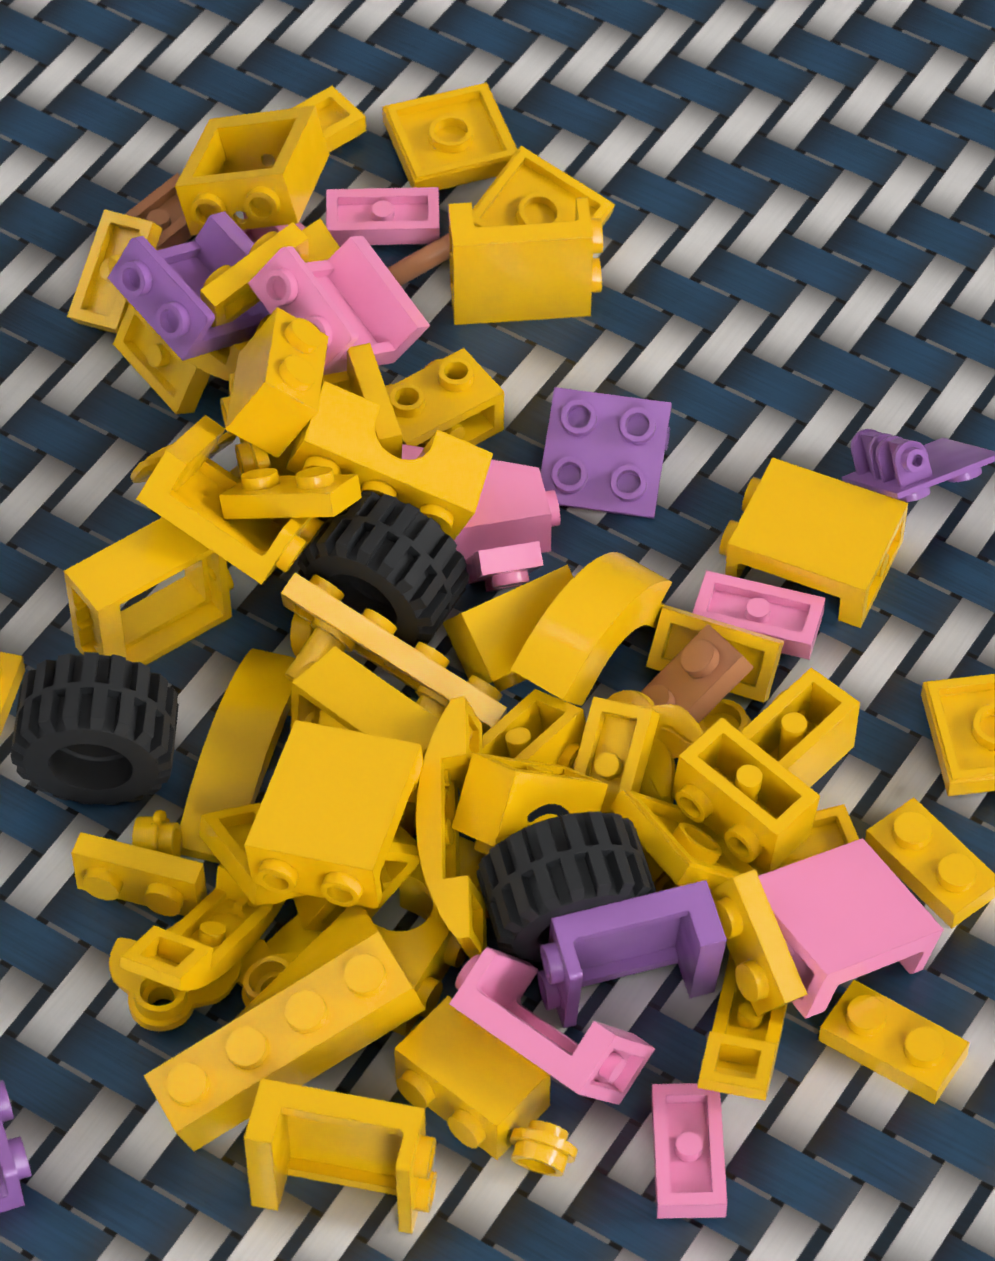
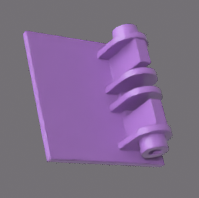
[541,387,672,519]
[841,429,995,502]

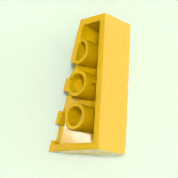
[143,905,426,1152]

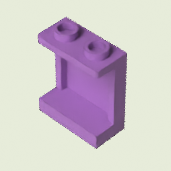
[108,211,270,361]
[537,880,727,1028]

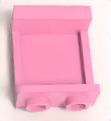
[248,235,430,375]
[758,838,944,1019]
[450,947,655,1105]

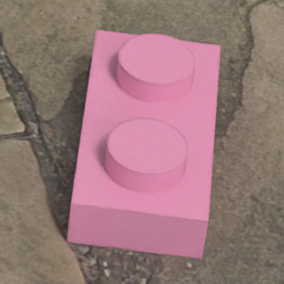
[326,187,440,246]
[465,541,543,592]
[692,570,826,660]
[651,1083,727,1219]

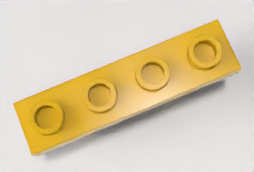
[281,572,507,734]

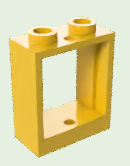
[175,105,330,236]
[64,517,234,665]
[290,646,439,837]

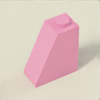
[402,444,561,560]

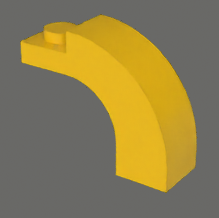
[511,552,672,706]

